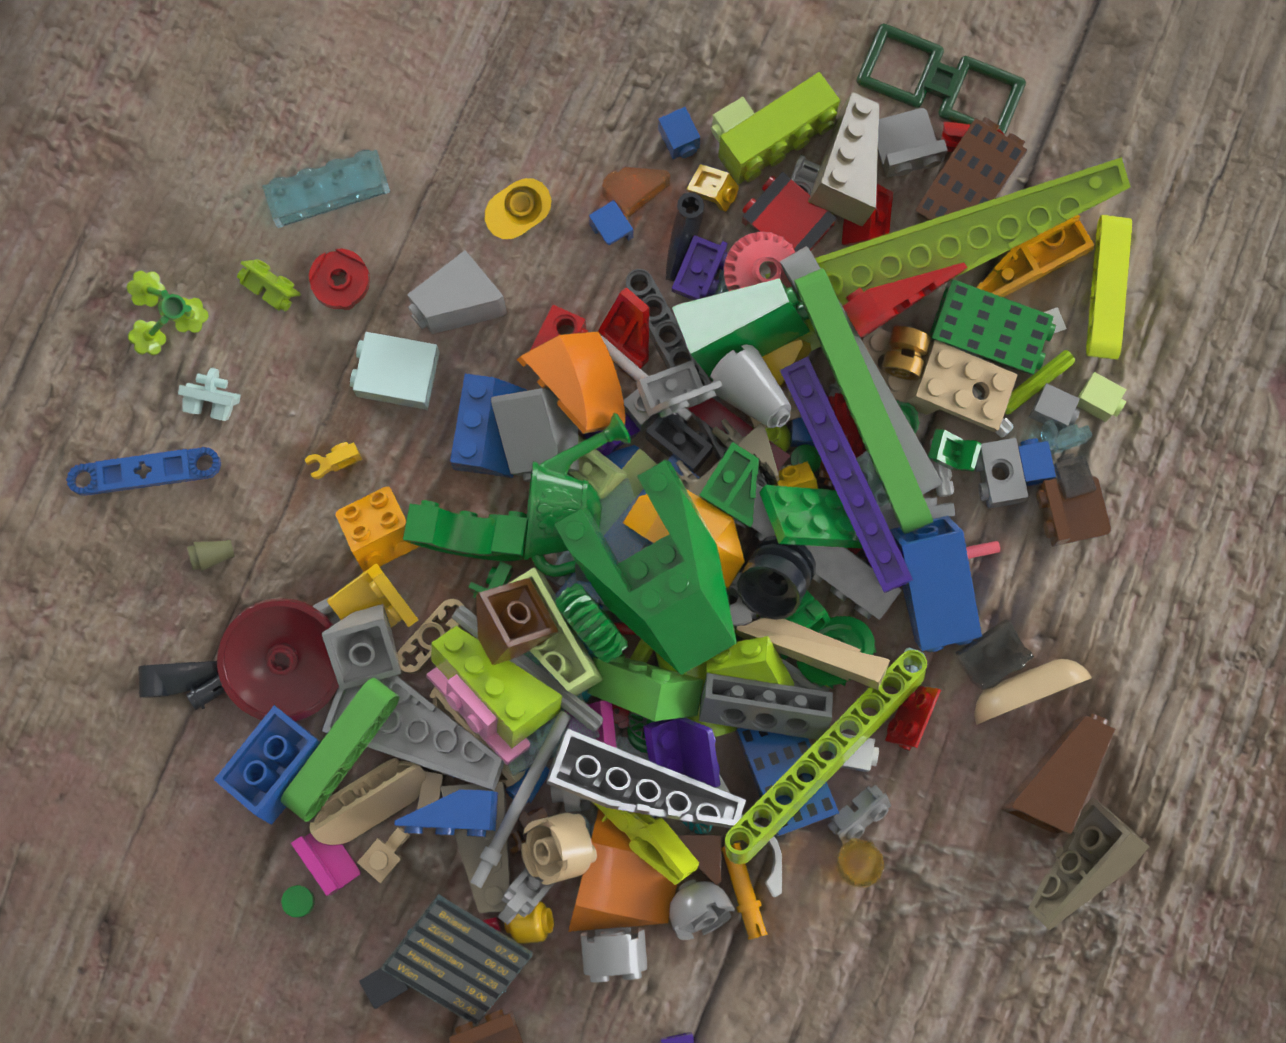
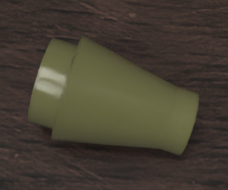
[187,539,235,572]

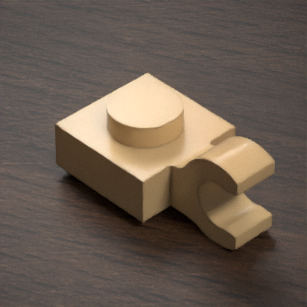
[357,827,410,883]

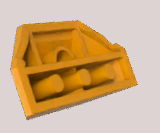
[623,488,745,588]

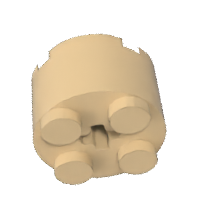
[521,813,597,885]

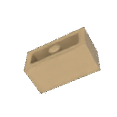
[417,771,445,810]

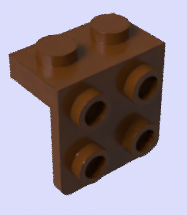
[1036,476,1111,547]
[449,1009,523,1043]

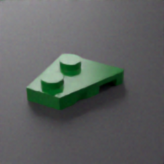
[699,442,759,528]

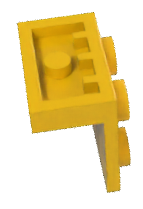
[327,563,418,628]

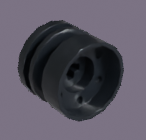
[737,535,816,620]

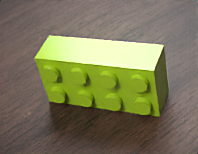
[718,72,840,185]

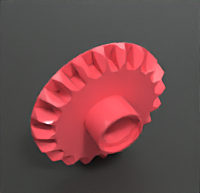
[724,231,796,293]

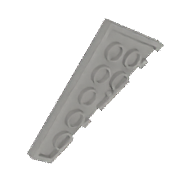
[322,675,504,791]

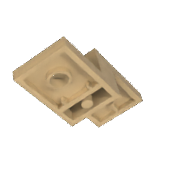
[861,328,1018,432]

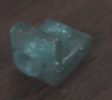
[1040,419,1093,455]

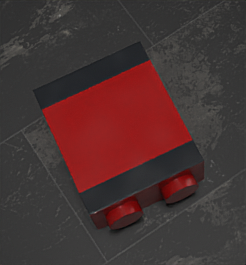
[742,172,837,252]

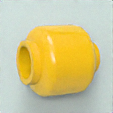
[504,901,554,944]

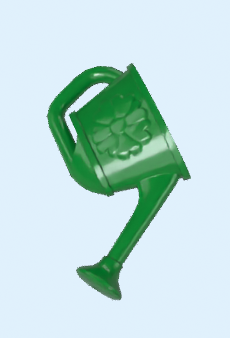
[524,412,631,577]

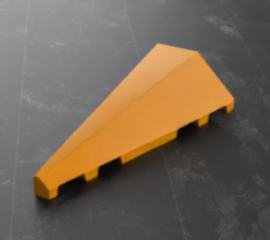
[976,215,1095,297]

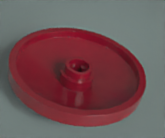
[217,598,339,721]

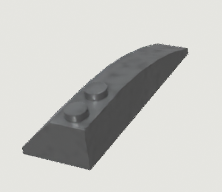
[547,729,746,828]

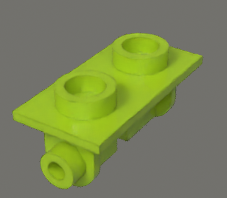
[237,259,301,312]

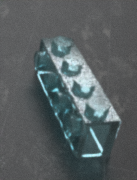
[262,150,391,228]

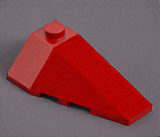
[842,262,968,337]

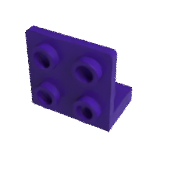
[643,718,721,788]

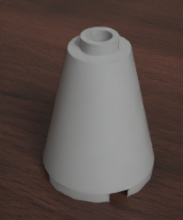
[710,345,791,428]

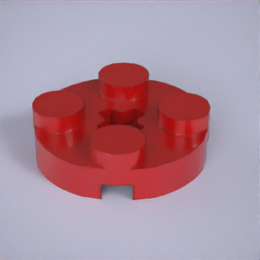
[309,248,370,310]

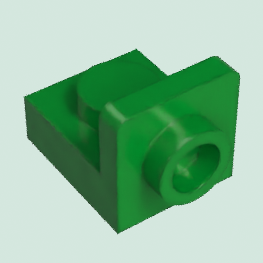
[468,561,514,600]

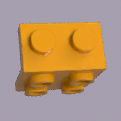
[336,486,419,572]

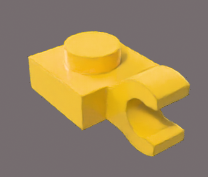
[305,442,363,479]

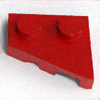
[598,288,650,369]

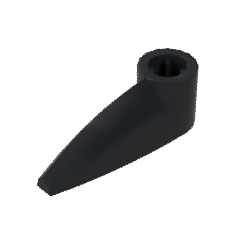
[665,192,704,282]
[138,661,219,698]

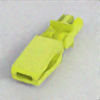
[592,802,699,885]

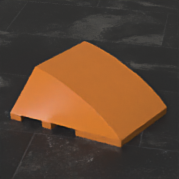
[517,331,625,434]
[568,809,677,932]

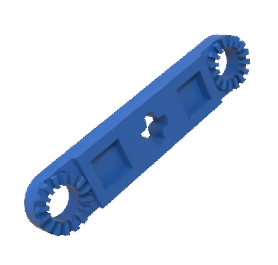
[66,447,221,496]

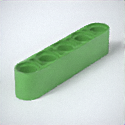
[281,678,400,822]

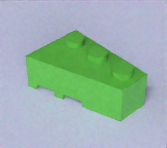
[587,654,704,721]

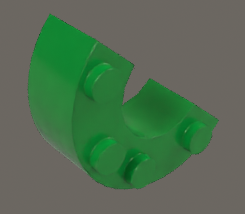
[403,500,528,561]

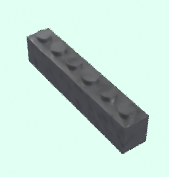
[734,482,902,620]

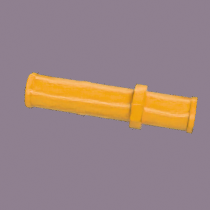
[721,842,768,940]

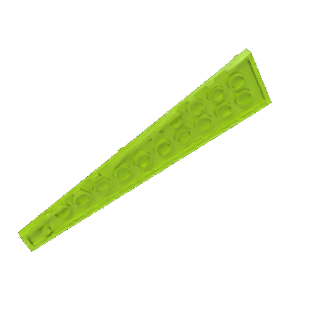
[765,157,1131,352]

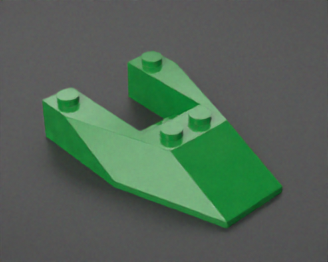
[554,460,737,675]

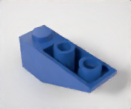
[394,789,498,837]

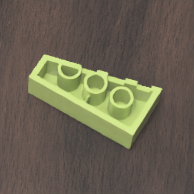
[508,567,603,696]

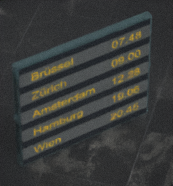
[382,894,533,1026]

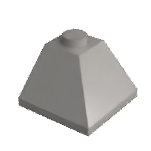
[322,604,401,691]

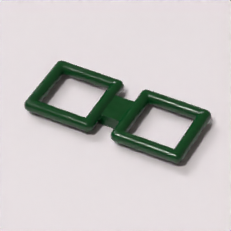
[856,23,1026,135]

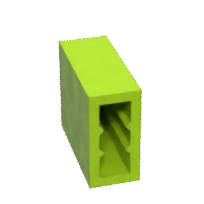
[706,636,794,686]

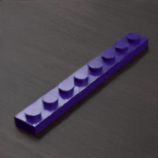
[780,357,913,593]

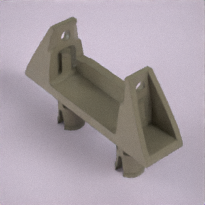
[676,419,780,501]

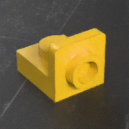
[687,164,739,212]

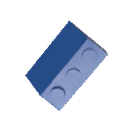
[450,373,527,478]
[214,705,321,825]

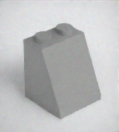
[407,250,507,334]
[491,388,579,482]

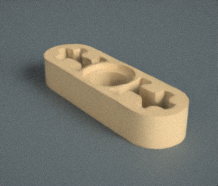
[397,599,464,674]

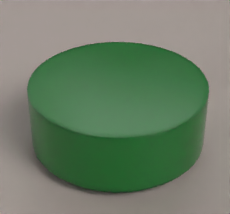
[281,885,315,918]

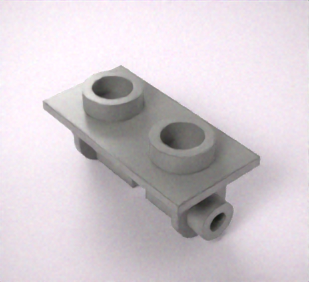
[828,785,891,846]

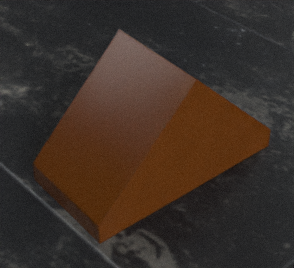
[677,835,721,885]

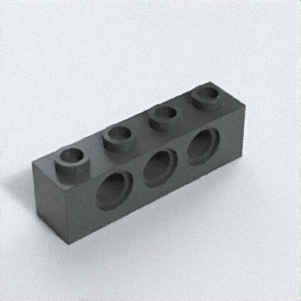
[699,673,833,740]

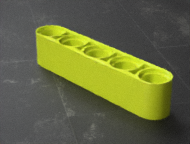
[1086,215,1132,360]

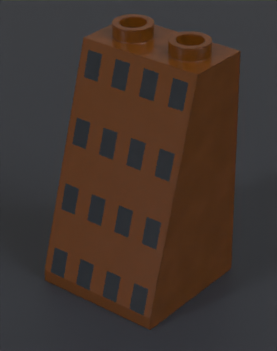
[915,117,1027,220]
[1001,714,1116,836]

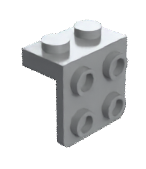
[878,108,947,178]
[635,360,723,418]

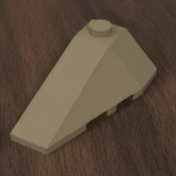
[1028,797,1150,930]

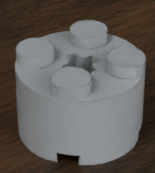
[581,927,647,982]

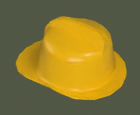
[484,178,551,239]

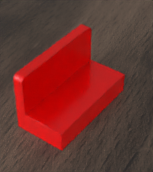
[842,184,893,246]

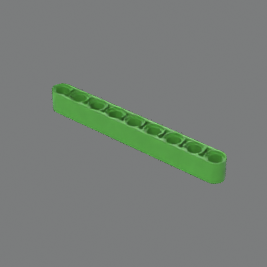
[794,268,933,535]

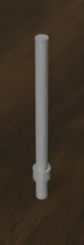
[470,711,571,888]

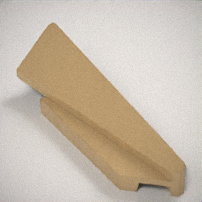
[735,618,890,690]

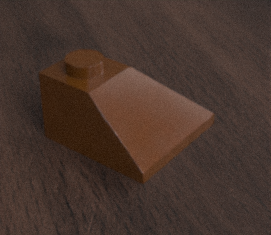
[476,578,559,665]

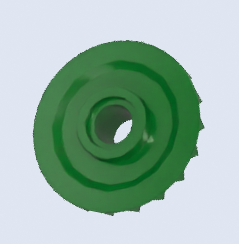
[796,616,876,689]

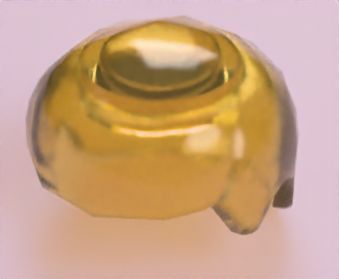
[836,838,884,888]

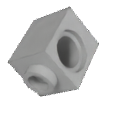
[1029,383,1080,432]
[624,389,660,432]

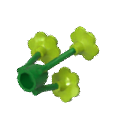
[126,271,209,356]

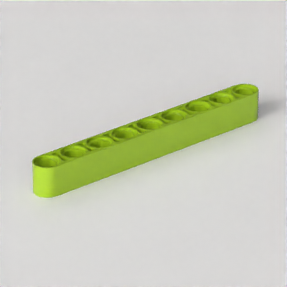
[725,650,927,864]

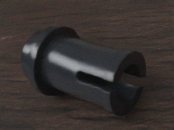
[186,675,225,710]

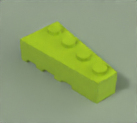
[431,626,562,749]

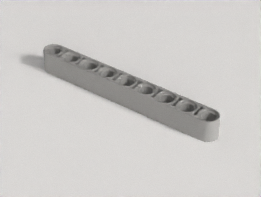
[780,246,942,495]

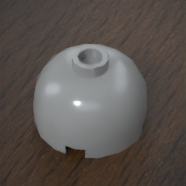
[669,880,735,940]

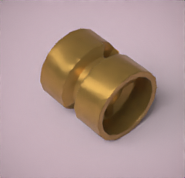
[881,326,931,381]

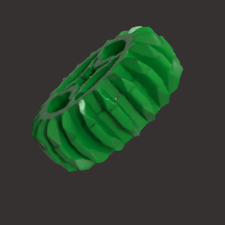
[556,583,628,663]

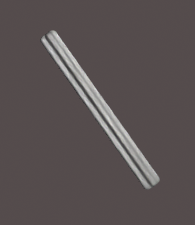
[452,605,604,732]

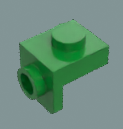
[928,429,981,471]

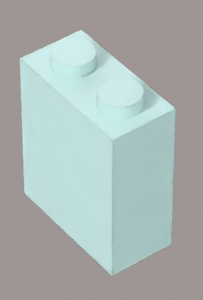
[350,332,440,410]

